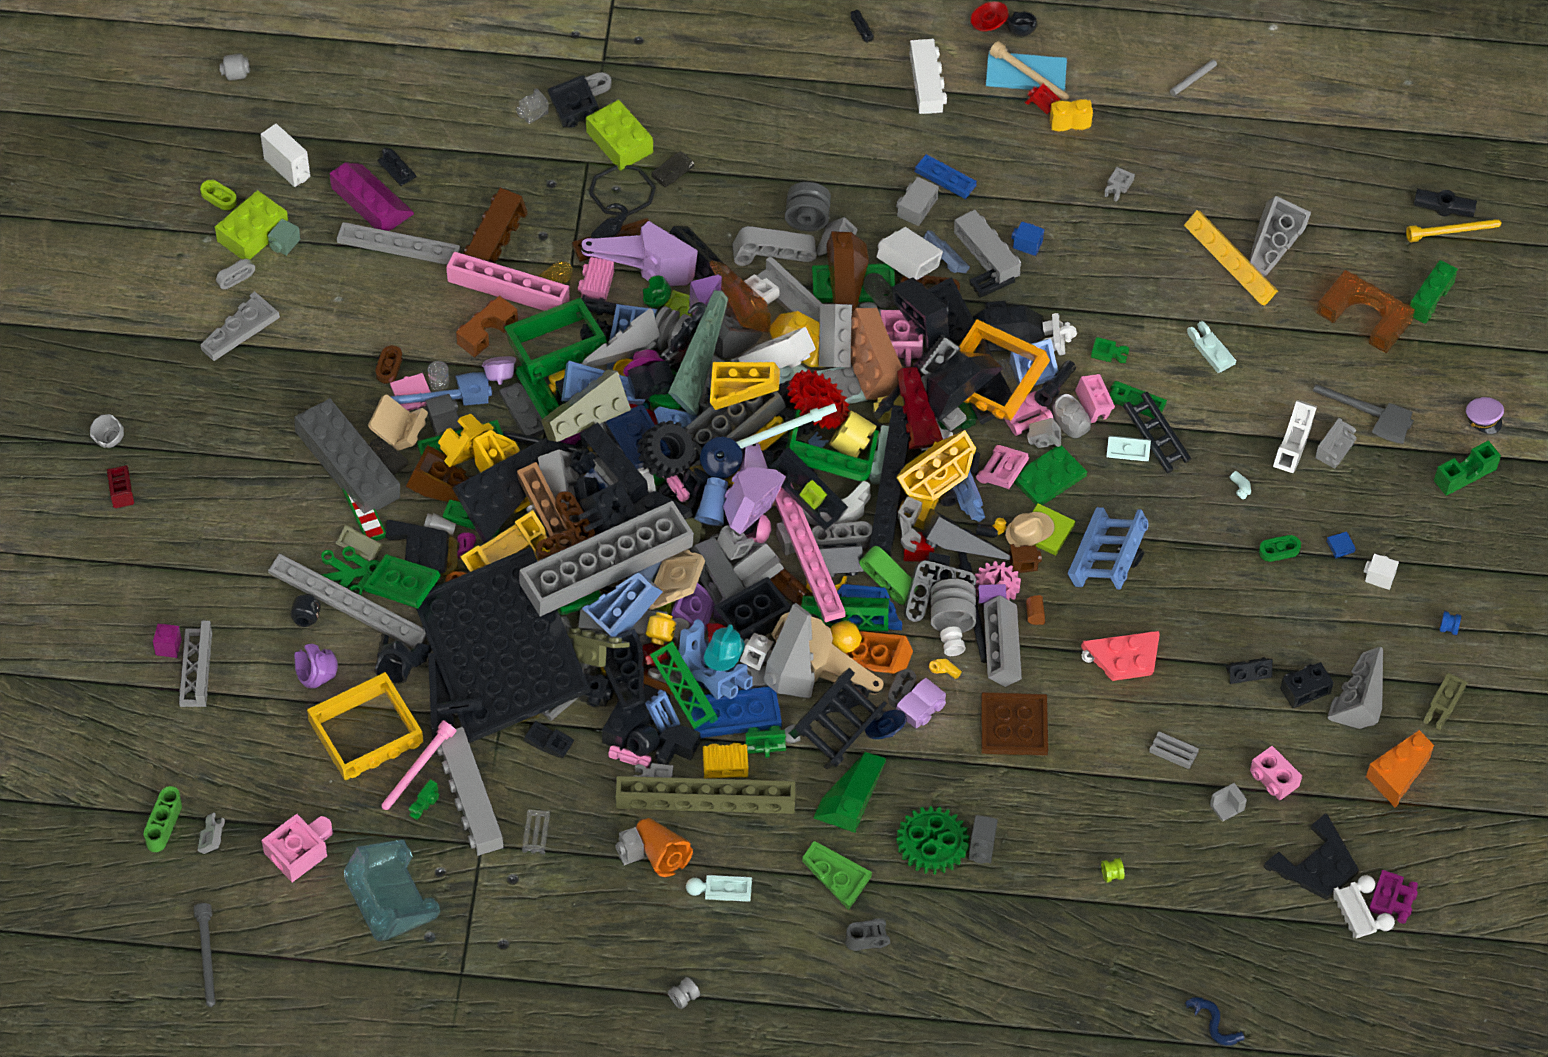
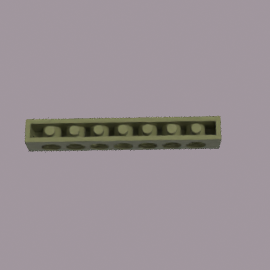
[616,776,795,814]

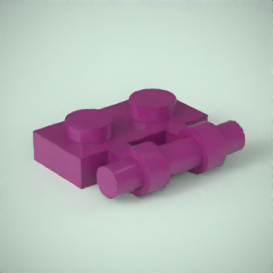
[1369,870,1418,924]

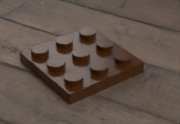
[981,692,1048,756]

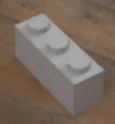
[819,304,852,367]

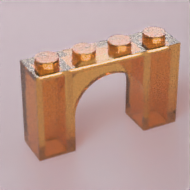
[1317,270,1415,353]

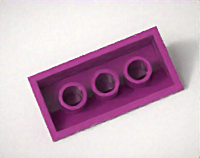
[330,163,414,231]

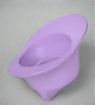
[482,356,516,385]

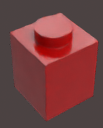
[903,532,934,562]

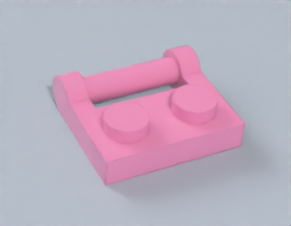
[1004,391,1054,436]
[976,445,1029,489]

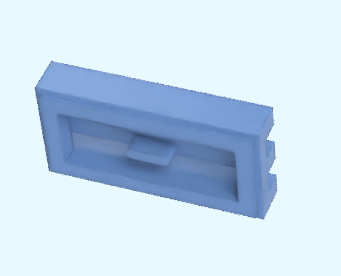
[645,690,681,734]

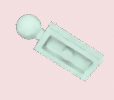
[686,875,752,902]

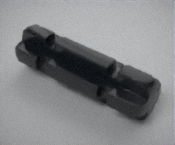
[850,9,874,43]

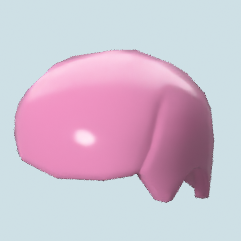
[746,515,771,544]

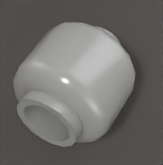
[220,53,250,81]

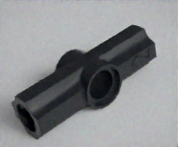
[1414,188,1477,218]

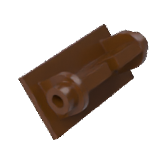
[770,568,813,606]

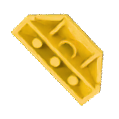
[769,311,820,367]
[473,430,531,513]
[896,430,976,501]

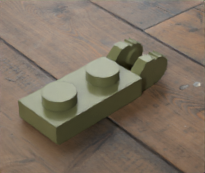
[1423,673,1468,730]

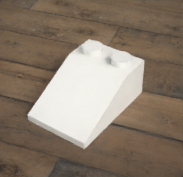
[738,327,816,368]

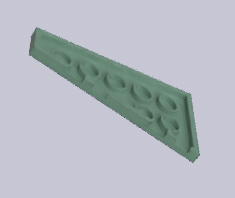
[668,290,728,415]

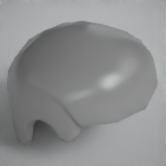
[90,414,124,448]

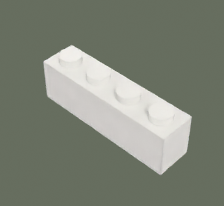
[910,39,947,114]

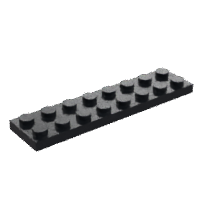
[928,277,1012,425]

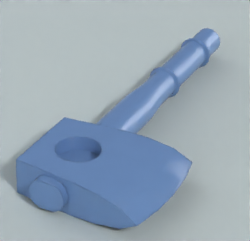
[390,372,492,406]

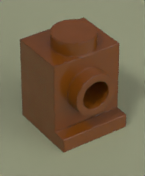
[1009,544,1042,573]

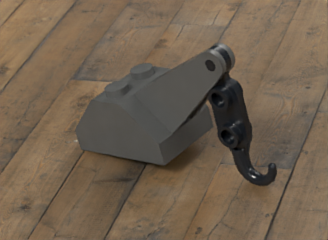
[660,302,763,366]

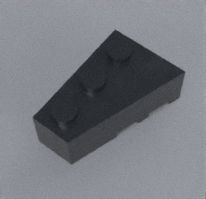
[602,684,671,750]

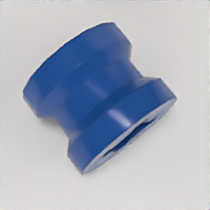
[1440,611,1461,636]

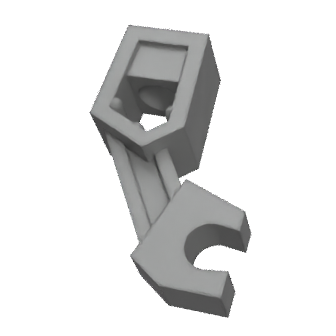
[898,497,922,552]

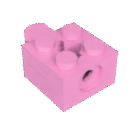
[262,814,333,882]

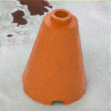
[636,818,693,877]

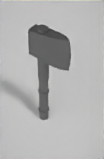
[1313,384,1414,444]

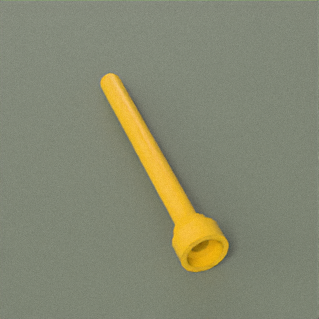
[1406,219,1501,242]

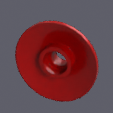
[971,2,1009,31]

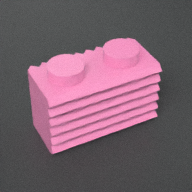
[578,257,614,300]

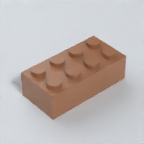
[851,308,902,400]

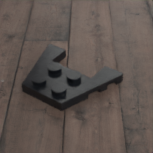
[386,520,450,574]
[1264,813,1359,900]

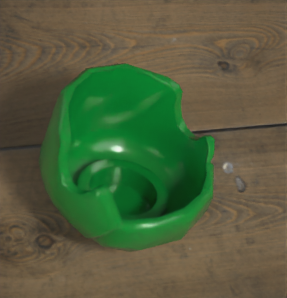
[643,275,672,308]

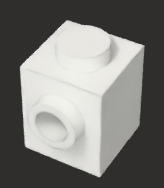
[1364,554,1399,590]

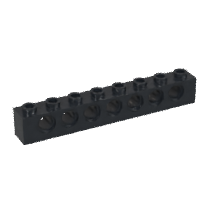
[869,405,910,557]

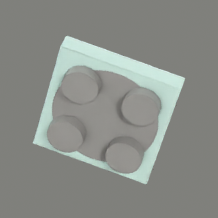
[817,364,867,404]

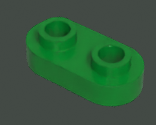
[1259,535,1301,562]

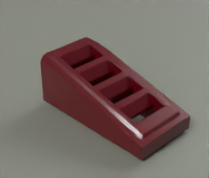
[107,465,134,508]

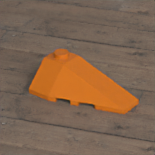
[846,631,913,673]

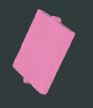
[390,373,431,411]

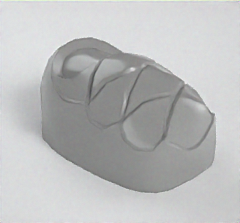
[1051,394,1091,438]

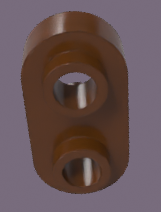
[375,345,403,384]

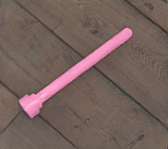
[382,720,457,810]

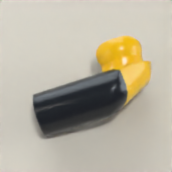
[976,518,1007,538]

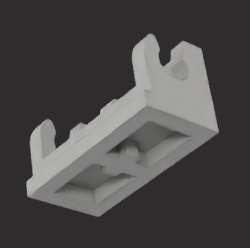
[1315,418,1357,469]

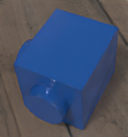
[1011,222,1044,256]

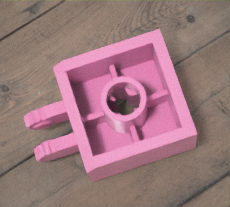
[881,310,923,367]

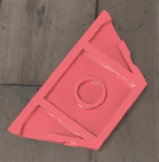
[1081,631,1160,681]

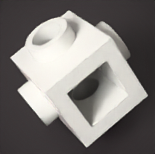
[740,633,773,670]

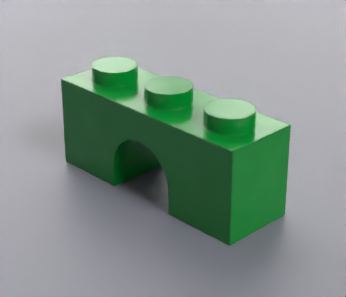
[1408,260,1458,324]
[1434,440,1501,496]

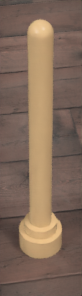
[989,41,1069,101]

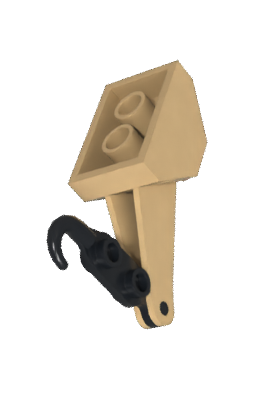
[772,612,883,729]

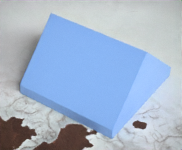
[1009,338,1058,386]

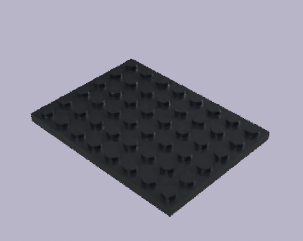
[416,547,591,743]

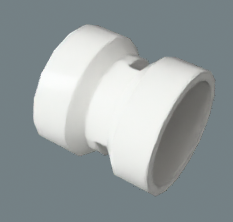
[940,626,966,656]

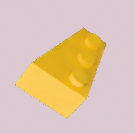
[710,362,780,410]

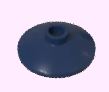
[700,437,743,479]
[865,710,907,739]

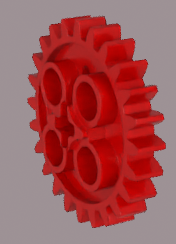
[787,369,850,430]

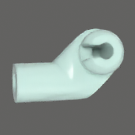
[1230,471,1251,499]

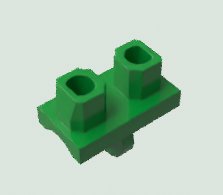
[745,726,786,758]

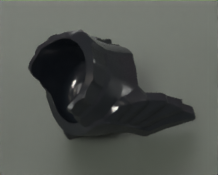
[374,633,432,684]

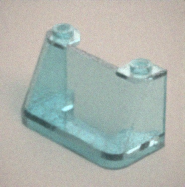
[344,839,440,941]

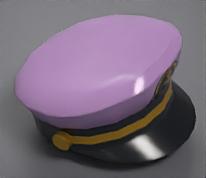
[1466,397,1504,434]

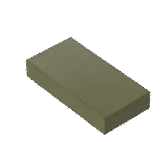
[336,525,383,561]

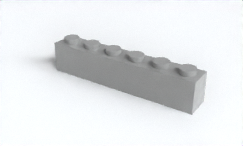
[436,727,503,855]

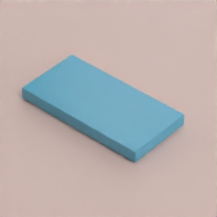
[986,53,1067,92]

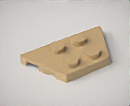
[649,549,705,610]

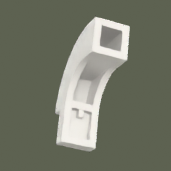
[1273,400,1317,473]
[802,481,871,526]

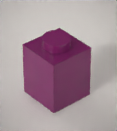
[153,623,182,658]

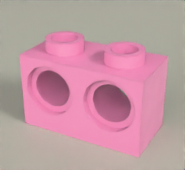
[1250,746,1302,800]

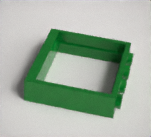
[504,297,607,382]

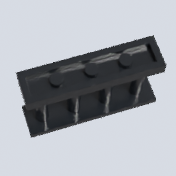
[788,668,888,770]

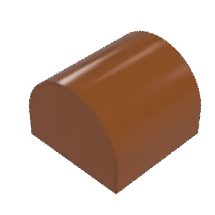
[1026,595,1045,625]

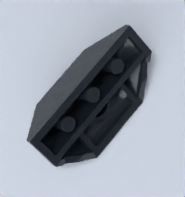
[973,306,1045,352]
[926,351,1003,422]

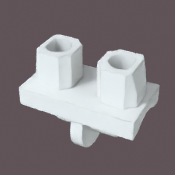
[1042,313,1077,355]

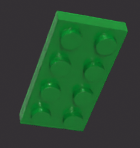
[812,264,895,303]

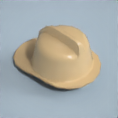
[1005,512,1054,547]

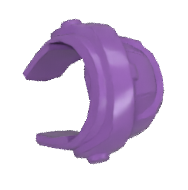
[295,644,338,688]

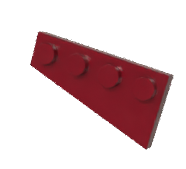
[897,367,943,449]

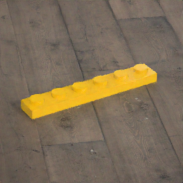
[1184,210,1278,306]

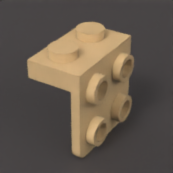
[368,395,428,451]

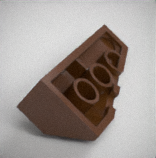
[826,231,869,313]

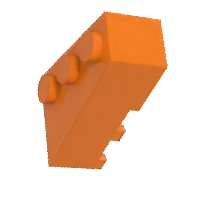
[1366,730,1434,808]

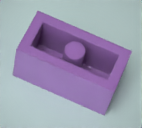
[978,584,1006,603]

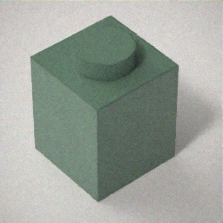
[268,219,300,256]

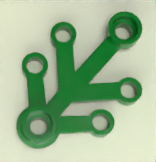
[321,546,380,596]

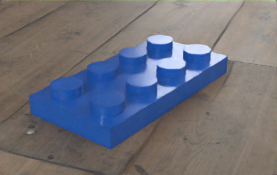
[688,687,782,738]

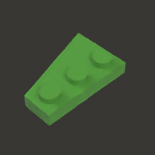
[802,841,872,910]

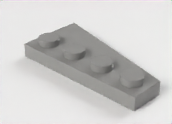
[200,291,280,361]

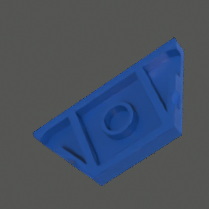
[819,584,902,631]

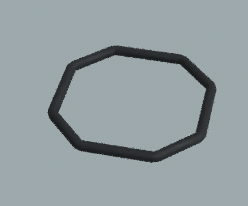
[589,165,656,216]

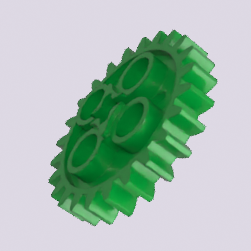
[896,806,969,875]

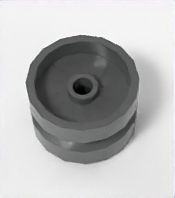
[785,182,831,232]

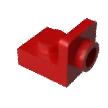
[1025,83,1060,114]

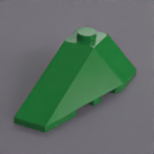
[814,752,886,833]

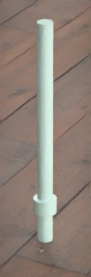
[717,403,837,458]

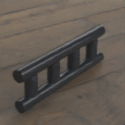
[1123,392,1192,473]

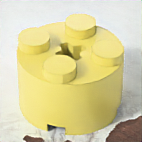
[829,411,877,458]

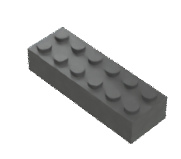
[666,391,786,480]
[294,398,400,514]

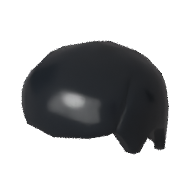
[1007,11,1037,37]

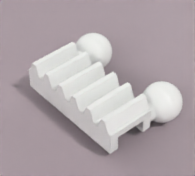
[1333,875,1395,938]

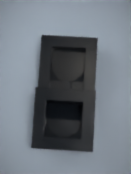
[523,721,575,758]

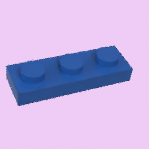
[915,154,977,199]

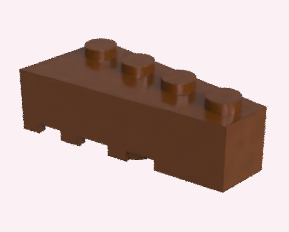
[464,188,528,264]

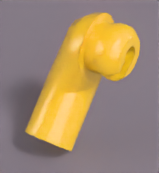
[929,659,962,679]

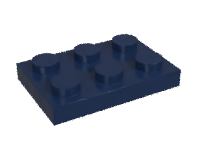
[605,404,671,469]

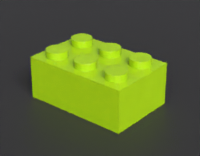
[586,100,653,171]
[215,190,288,260]

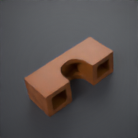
[456,296,518,358]

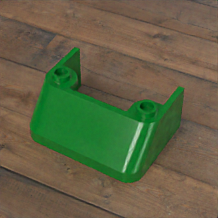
[786,409,879,481]

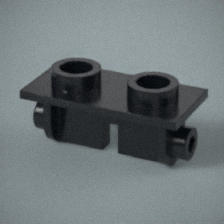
[377,147,417,186]
[1226,657,1273,684]

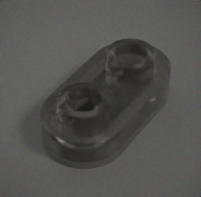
[864,273,894,308]

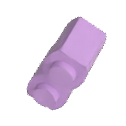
[897,678,946,728]

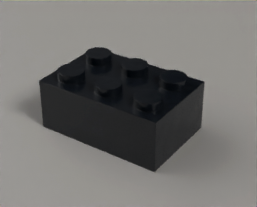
[713,576,792,641]

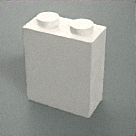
[261,124,310,187]
[877,227,943,280]

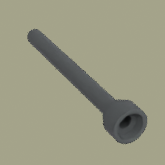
[193,903,215,1007]

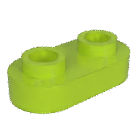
[200,180,237,210]

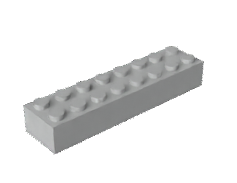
[519,501,694,616]

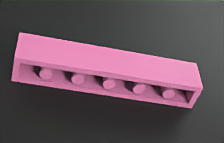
[447,252,570,311]

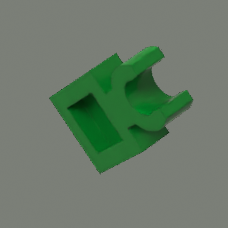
[1091,337,1130,363]
[409,779,439,820]

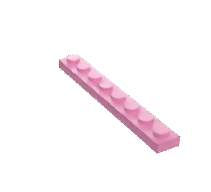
[774,483,845,622]

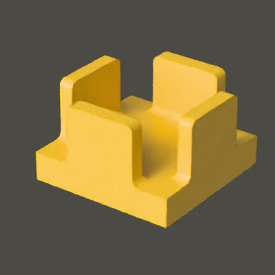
[438,414,494,467]

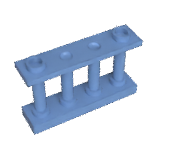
[1068,507,1148,590]

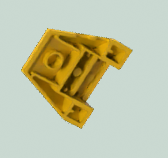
[461,510,550,572]

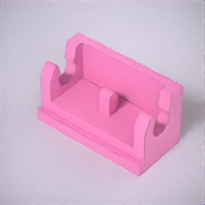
[1075,374,1115,423]

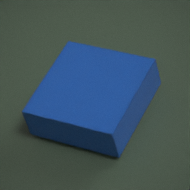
[1326,532,1356,558]

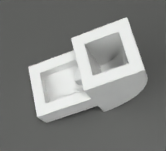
[739,274,780,309]

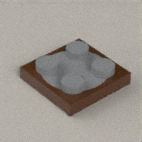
[644,663,688,696]

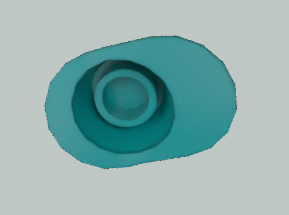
[704,624,745,671]

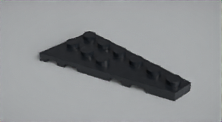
[452,437,566,544]

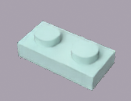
[1106,435,1151,461]

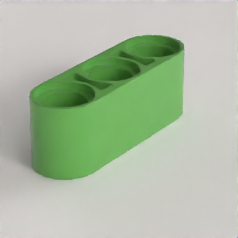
[859,546,918,605]
[144,786,182,852]

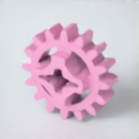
[975,561,1021,600]

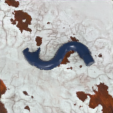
[1185,997,1244,1046]

